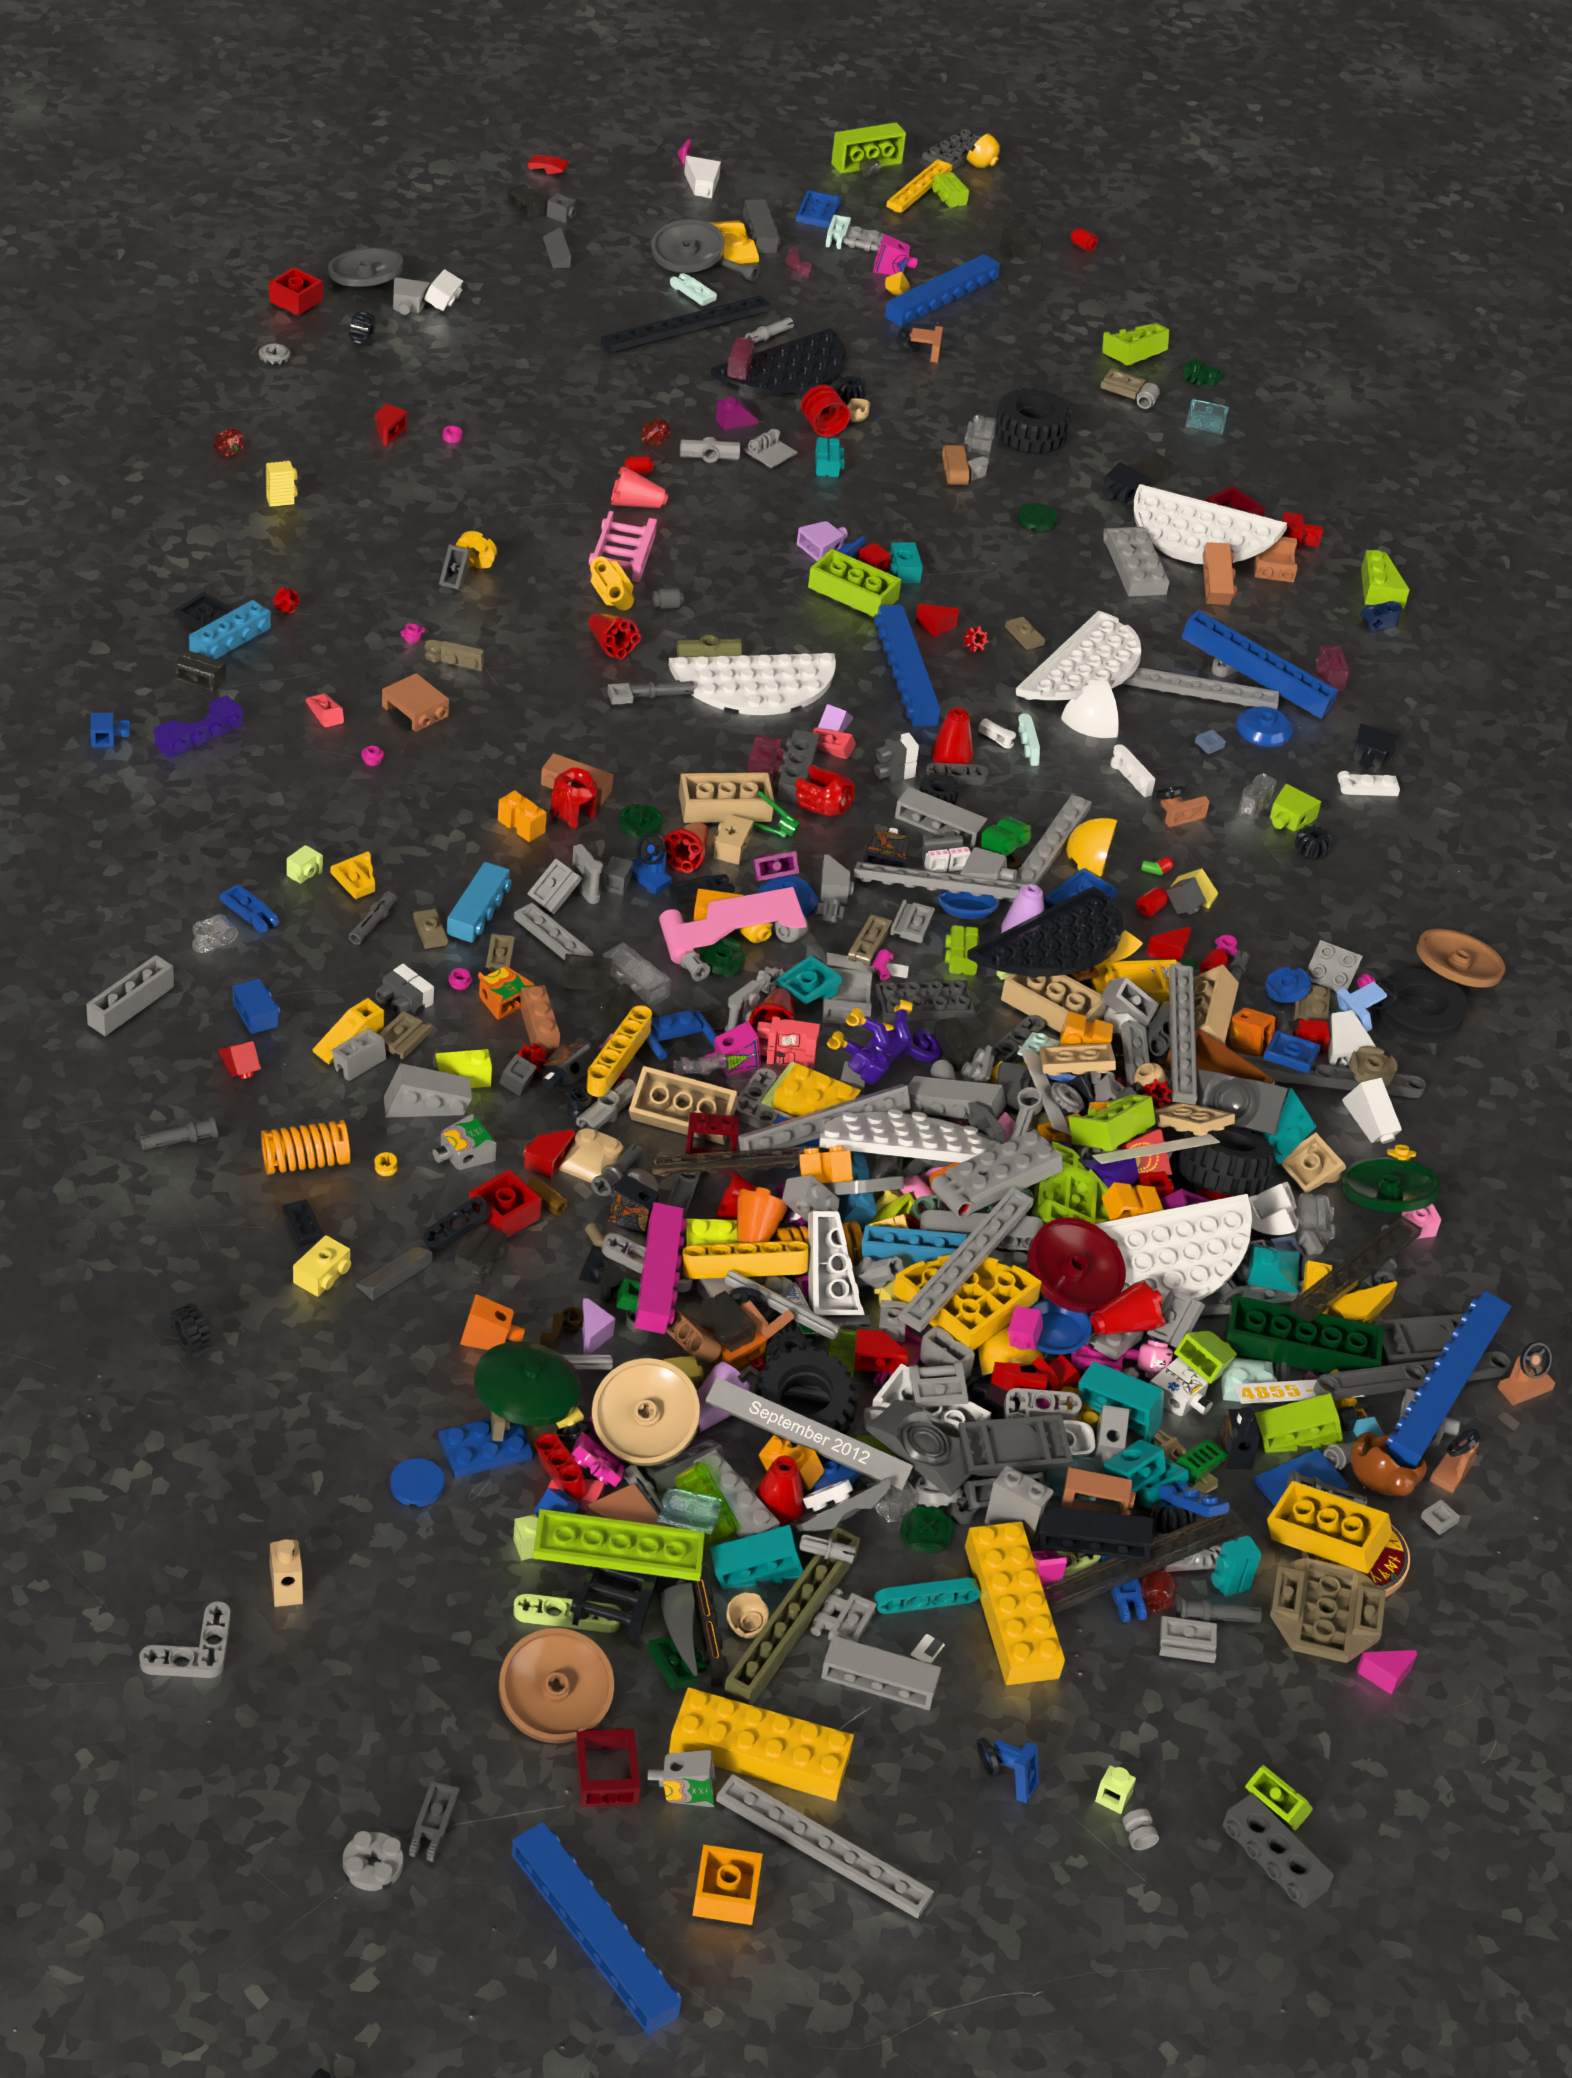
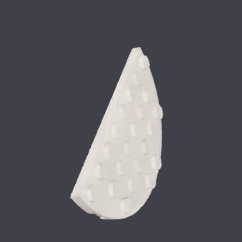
[1134,484,1287,564]
[1016,611,1141,700]
[669,653,836,715]
[819,1109,1002,1163]
[1094,1194,1252,1308]

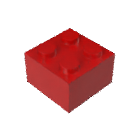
[269,267,323,316]
[469,1169,541,1242]

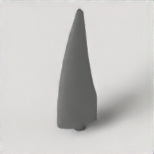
[659,1579,697,1676]

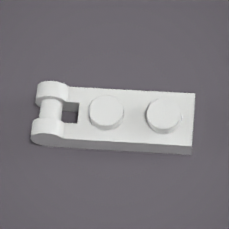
[1111,745,1155,797]
[1337,771,1400,796]

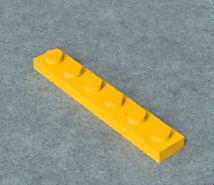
[886,159,952,213]

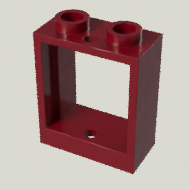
[1205,486,1266,517]
[684,1112,739,1175]
[575,1728,640,1807]

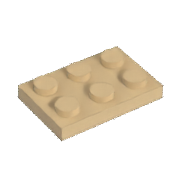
[1039,1043,1116,1076]
[1154,1103,1235,1136]

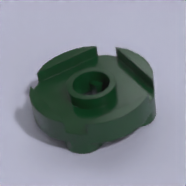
[699,937,746,977]

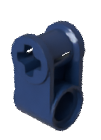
[1360,601,1402,631]

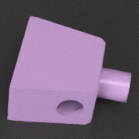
[797,521,848,561]

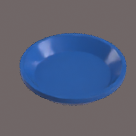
[1236,707,1293,747]
[757,875,819,918]
[937,890,999,919]
[1029,1299,1092,1354]

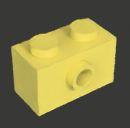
[293,1235,351,1297]

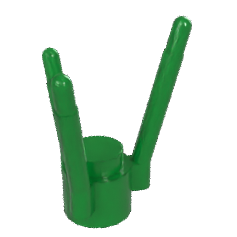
[753,791,801,838]

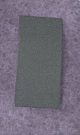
[967,1102,1006,1144]

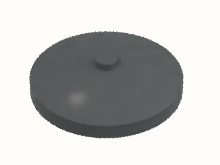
[651,219,724,273]
[328,247,404,287]

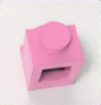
[1399,1204,1441,1240]

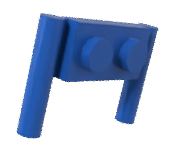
[646,1010,717,1060]

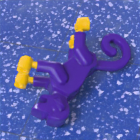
[827,999,942,1084]

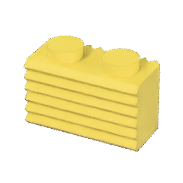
[266,461,298,507]

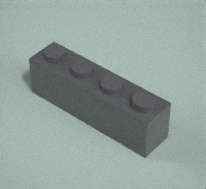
[743,199,781,253]

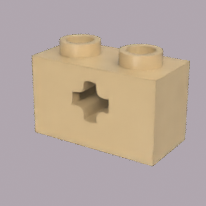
[711,814,753,865]

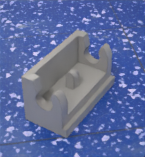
[331,1028,386,1081]

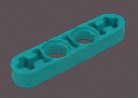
[874,1577,981,1614]

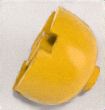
[966,133,1000,168]

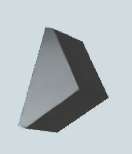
[439,545,470,590]

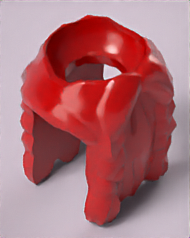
[795,765,856,817]
[550,767,599,830]

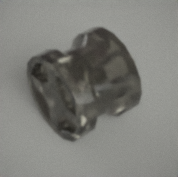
[859,158,881,178]

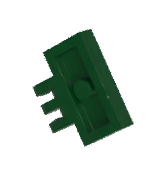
[1183,359,1225,387]
[646,1636,708,1691]

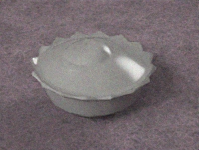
[911,1476,964,1508]

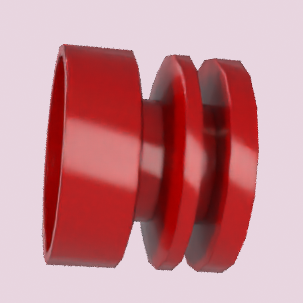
[800,385,850,437]

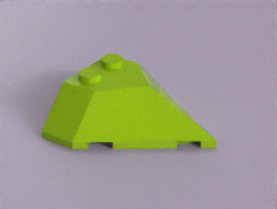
[1032,1141,1110,1224]

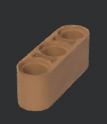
[942,445,969,485]
[666,1308,721,1363]

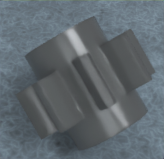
[816,898,845,924]

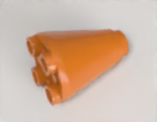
[737,1187,788,1243]

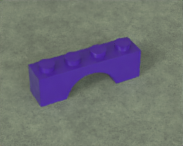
[154,695,243,759]
[1049,1140,1139,1188]

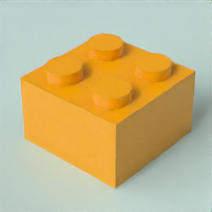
[692,1844,763,1925]

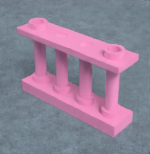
[589,511,657,583]

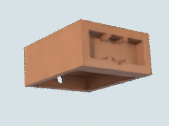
[1059,1467,1136,1516]

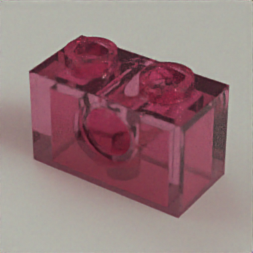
[727,337,755,380]
[1315,646,1350,691]
[747,735,784,783]

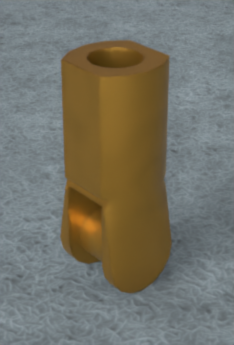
[528,1177,568,1216]

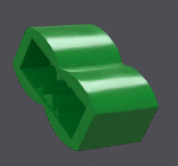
[981,817,1031,856]

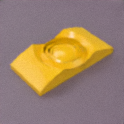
[710,220,759,264]
[1091,960,1178,1003]

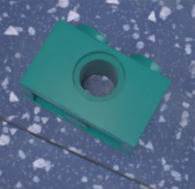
[888,542,923,583]
[1103,1439,1166,1492]

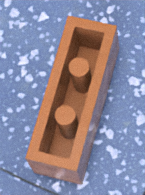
[1202,542,1237,605]
[541,753,613,806]
[520,985,560,1057]

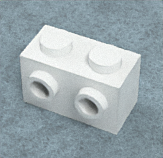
[424,269,463,311]

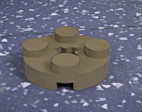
[1349,1046,1398,1086]

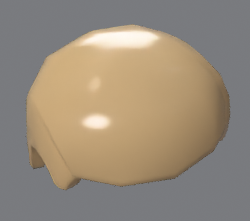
[844,398,870,423]
[726,1592,770,1639]

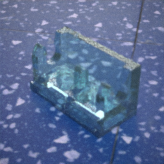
[658,1487,722,1534]

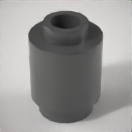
[653,587,684,610]

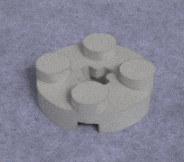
[343,1831,403,1891]

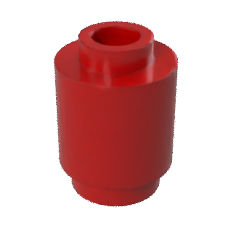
[1071,228,1098,252]
[625,455,653,476]
[1136,887,1168,917]
[1199,949,1228,974]

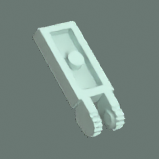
[826,215,851,249]
[670,273,717,306]
[1018,713,1040,766]

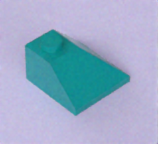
[1247,1243,1300,1294]

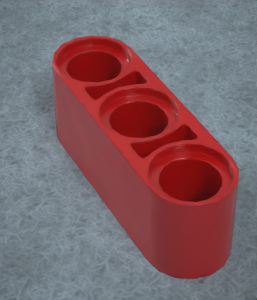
[535,1433,588,1501]

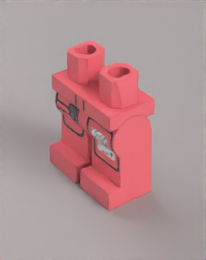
[756,1016,820,1070]

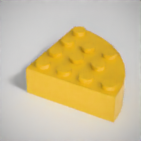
[893,1255,1042,1351]

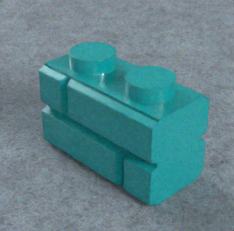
[815,437,844,477]
[1211,1535,1261,1597]

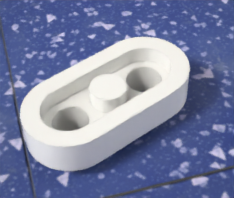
[802,1479,853,1511]

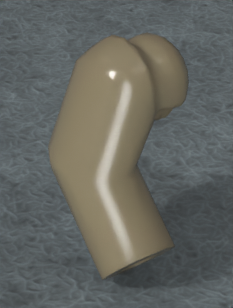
[585,1223,617,1247]

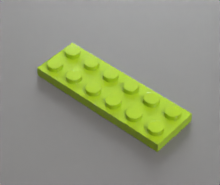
[533,1509,704,1581]

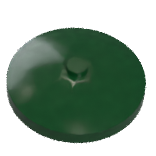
[1341,1157,1441,1212]
[474,1341,581,1426]

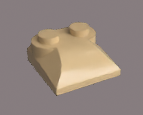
[559,1128,626,1183]
[1280,1133,1346,1193]

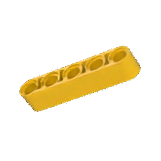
[587,1005,652,1097]
[683,1241,808,1279]

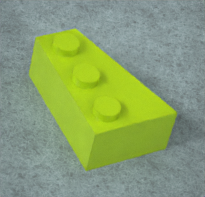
[1102,323,1169,365]
[1361,550,1409,609]
[1068,1094,1156,1151]
[1255,1393,1343,1453]

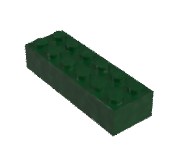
[1224,1295,1384,1374]

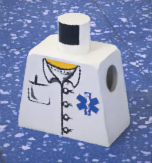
[1150,1357,1213,1416]

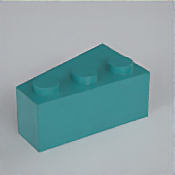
[1254,1087,1317,1167]
[1078,1361,1164,1443]
[710,1525,805,1589]

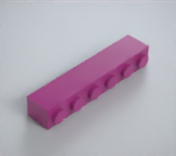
[634,1202,687,1334]

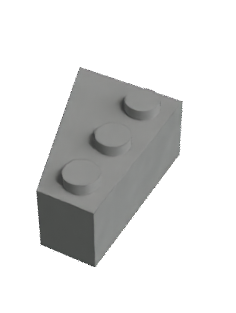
[384,1063,472,1118]

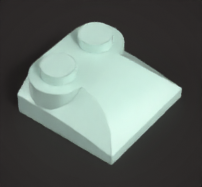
[1221,1358,1277,1405]

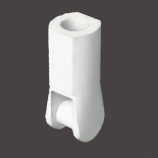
[978,718,1016,749]

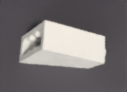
[684,156,721,198]
[1327,1010,1376,1067]
[1342,1078,1402,1144]

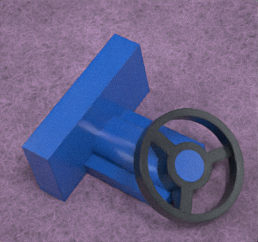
[632,833,672,895]
[976,1737,1040,1804]

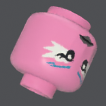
[1137,1340,1173,1378]

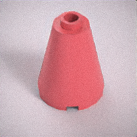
[611,466,668,509]

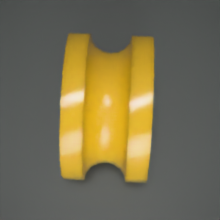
[374,1152,397,1176]

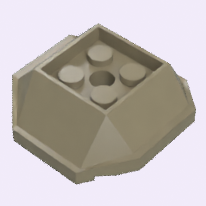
[1270,1557,1386,1663]

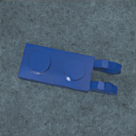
[219,884,279,934]
[1159,1481,1229,1517]
[1101,1556,1147,1622]

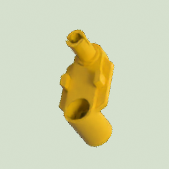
[590,556,634,611]

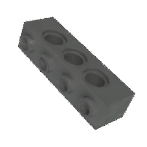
[774,729,819,803]
[1222,1793,1334,1909]

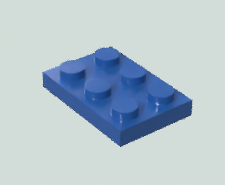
[438,1418,533,1478]

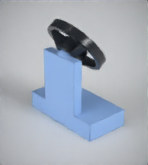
[1336,978,1398,1032]

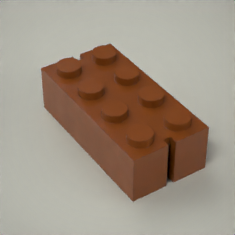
[1164,1029,1273,1084]

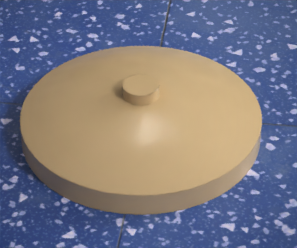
[592,1358,700,1466]

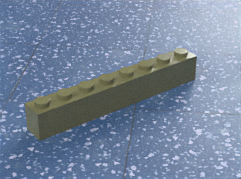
[723,1526,860,1706]

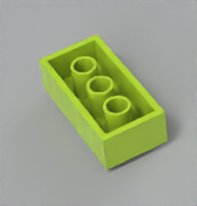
[831,122,906,174]
[808,549,902,617]

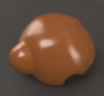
[1350,1432,1427,1497]

